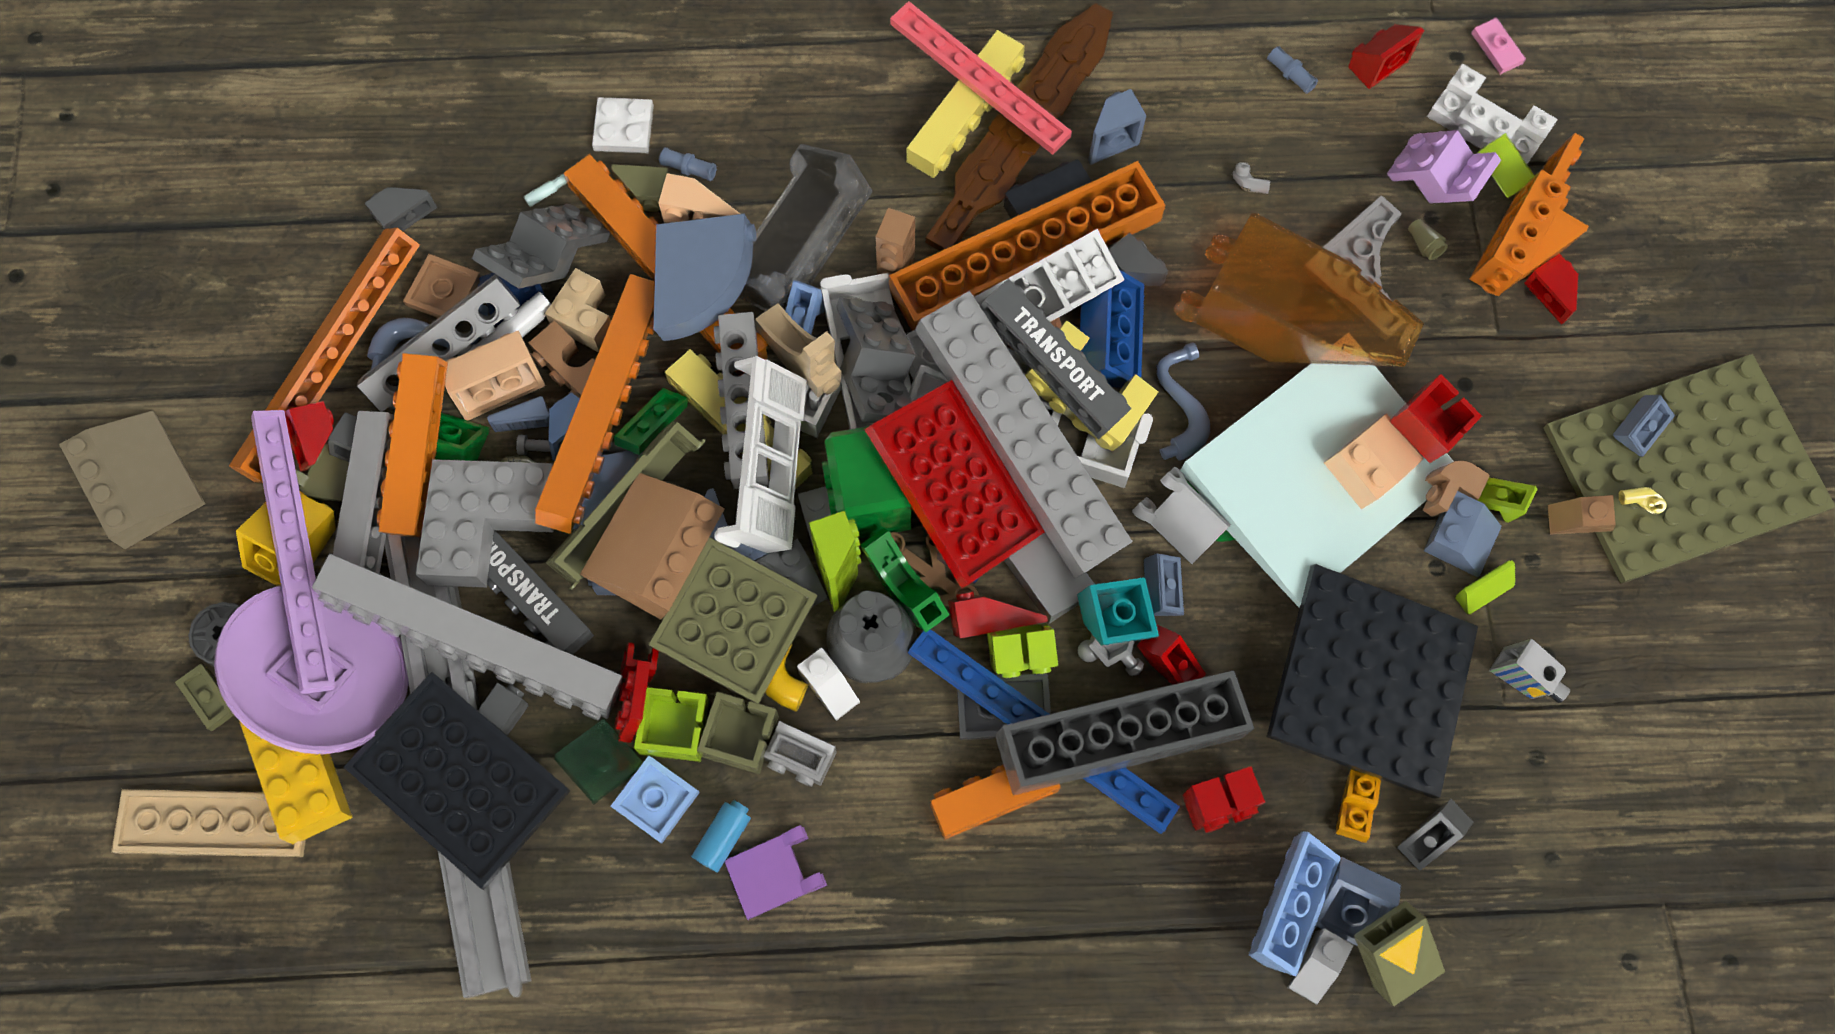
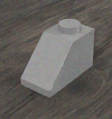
[1287,928,1354,1004]

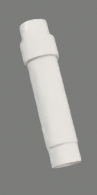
[467,292,551,353]

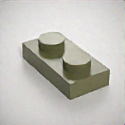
[175,663,234,731]

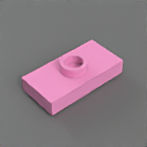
[1471,18,1525,74]

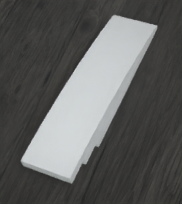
[906,229,1124,379]

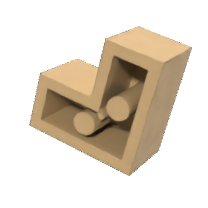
[545,268,611,352]

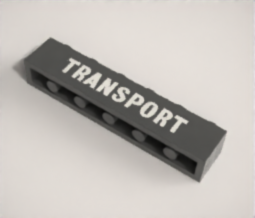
[980,278,1132,439]
[487,530,594,655]

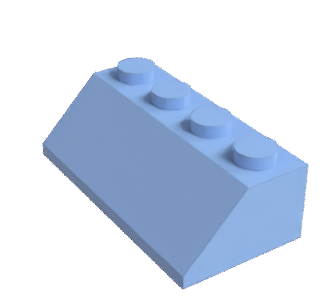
[1249,831,1341,976]

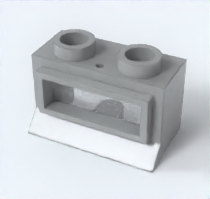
[764,721,837,787]

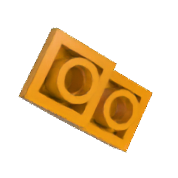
[1335,770,1381,843]

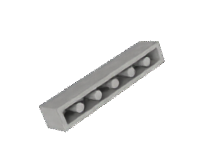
[333,411,394,574]

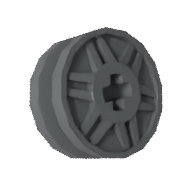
[188,602,240,667]

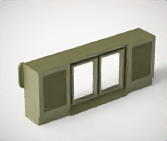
[545,422,706,591]

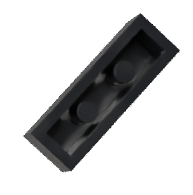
[1004,159,1092,219]

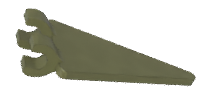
[295,444,349,502]

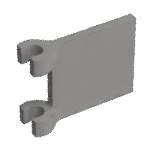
[1132,467,1230,564]

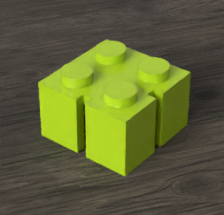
[987,623,1058,678]
[634,687,710,762]

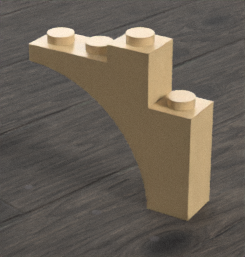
[755,303,841,398]

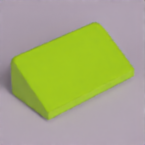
[1477,133,1534,198]
[1455,560,1515,615]

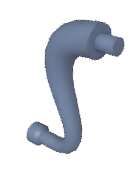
[367,305,489,370]
[1157,342,1210,461]

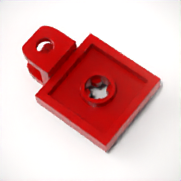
[615,642,659,743]

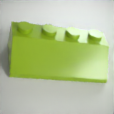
[809,511,862,613]

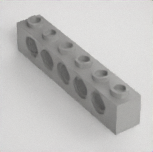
[357,274,520,412]
[714,312,769,489]

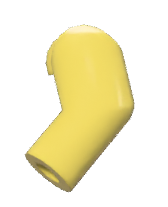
[1619,487,1667,514]

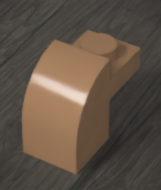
[1423,461,1490,516]

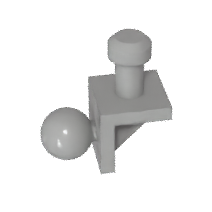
[1078,635,1144,676]

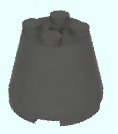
[826,591,917,684]

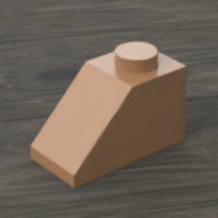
[1548,495,1616,535]

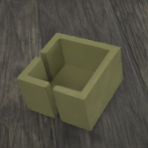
[697,692,779,775]

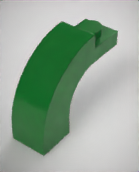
[860,528,950,633]

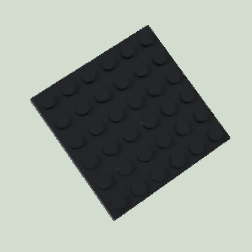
[1266,564,1478,799]

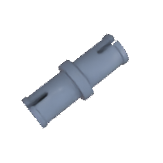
[1267,46,1318,94]
[659,147,717,181]

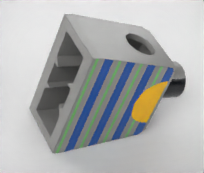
[1489,639,1570,703]

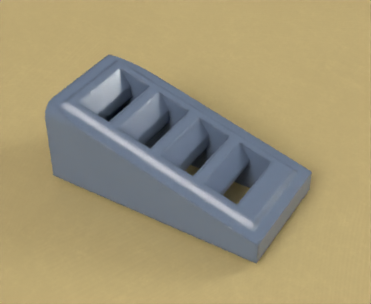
[487,396,550,432]

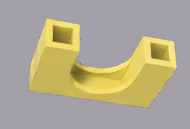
[1025,321,1158,452]

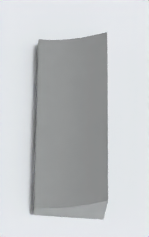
[1004,533,1095,624]

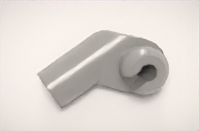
[1233,162,1270,194]

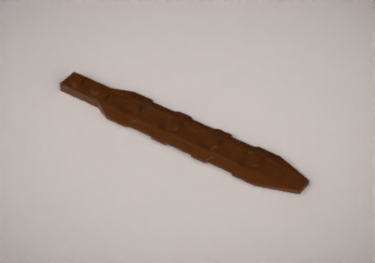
[925,4,1113,251]

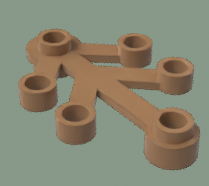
[890,532,979,607]

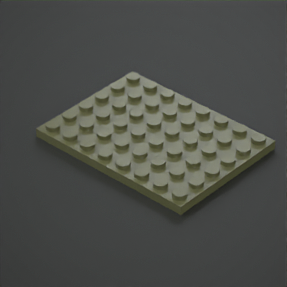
[1543,354,1835,584]

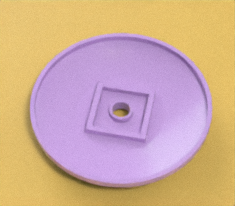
[214,586,409,754]

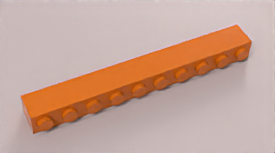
[563,154,768,376]
[229,228,420,483]
[535,274,655,534]

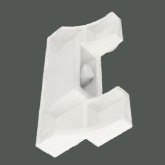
[1427,64,1558,164]

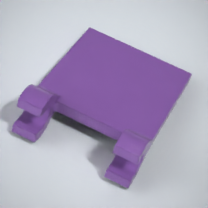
[725,825,827,920]

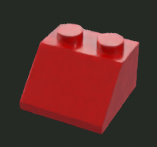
[1348,24,1424,89]

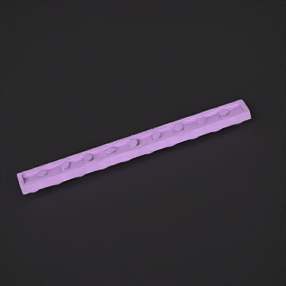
[251,410,336,694]

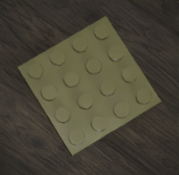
[649,537,818,704]

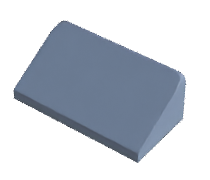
[1613,395,1675,457]
[1144,553,1184,616]

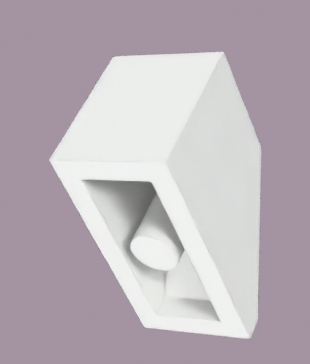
[797,648,860,721]

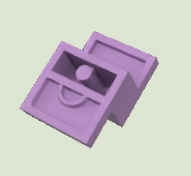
[1387,130,1501,203]

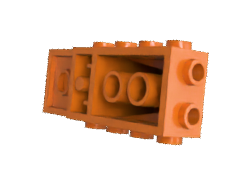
[1469,133,1589,296]

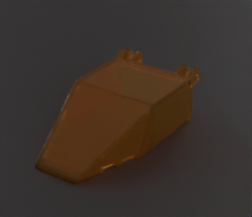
[1174,213,1424,367]

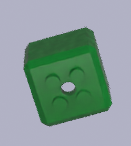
[822,426,911,539]

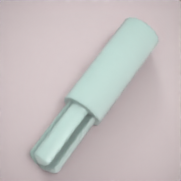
[523,174,567,207]

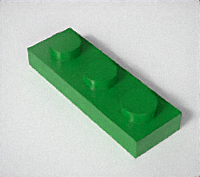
[614,388,688,455]

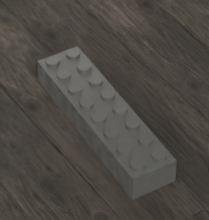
[995,671,1254,796]

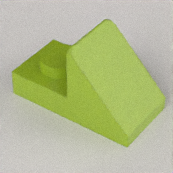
[1477,477,1537,523]

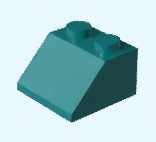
[1077,577,1159,646]

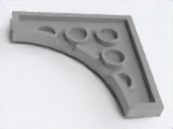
[1303,195,1408,343]

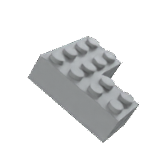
[416,460,554,587]

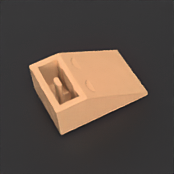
[659,173,740,224]

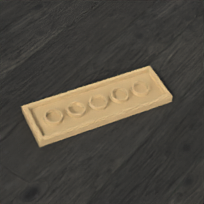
[111,789,306,857]

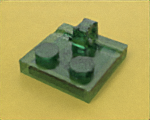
[554,719,643,804]

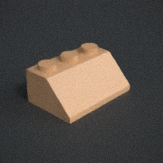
[445,330,546,421]

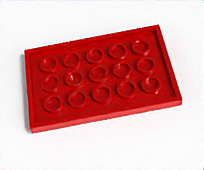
[865,380,1045,588]

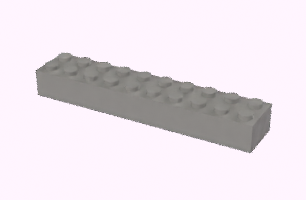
[915,291,1133,578]
[312,554,622,721]

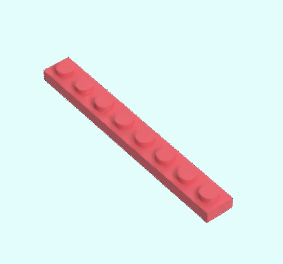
[890,1,1072,155]

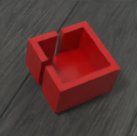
[1389,374,1482,463]
[1182,766,1265,833]

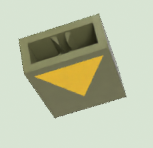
[1354,901,1445,1007]

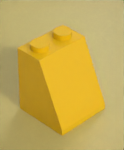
[236,491,336,586]

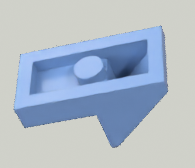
[786,280,825,335]

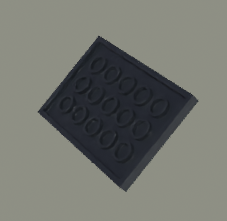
[344,672,571,890]

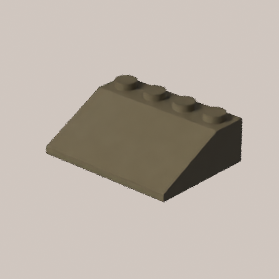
[59,411,205,549]

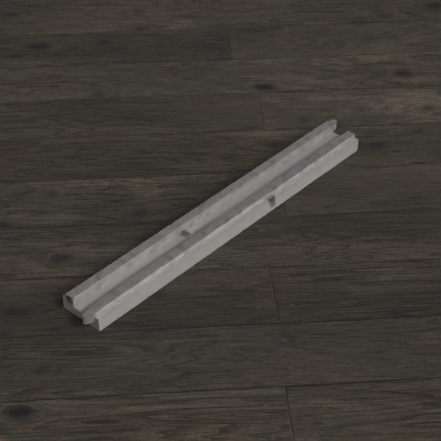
[385,534,531,998]

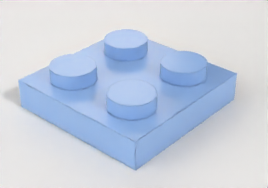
[611,756,700,844]

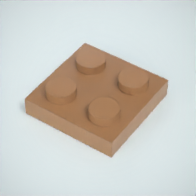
[403,254,481,325]

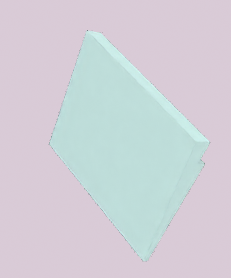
[1180,334,1454,608]

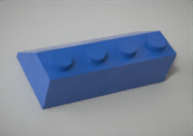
[1080,270,1144,388]

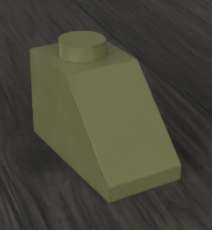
[611,164,669,212]

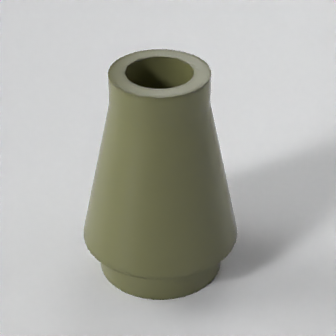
[1408,219,1448,260]

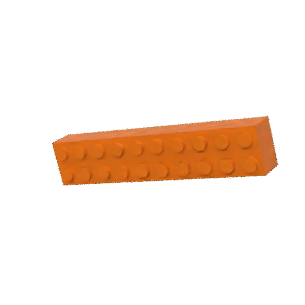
[889,161,1166,331]

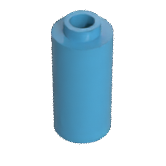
[691,800,751,873]

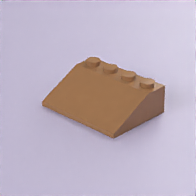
[580,473,724,619]

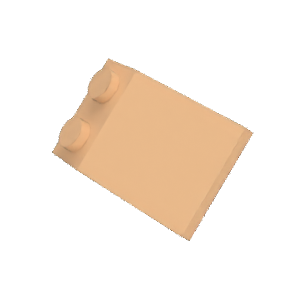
[1324,413,1423,509]

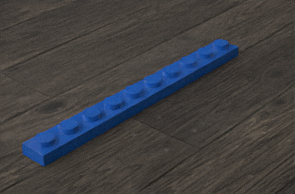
[908,629,1180,834]

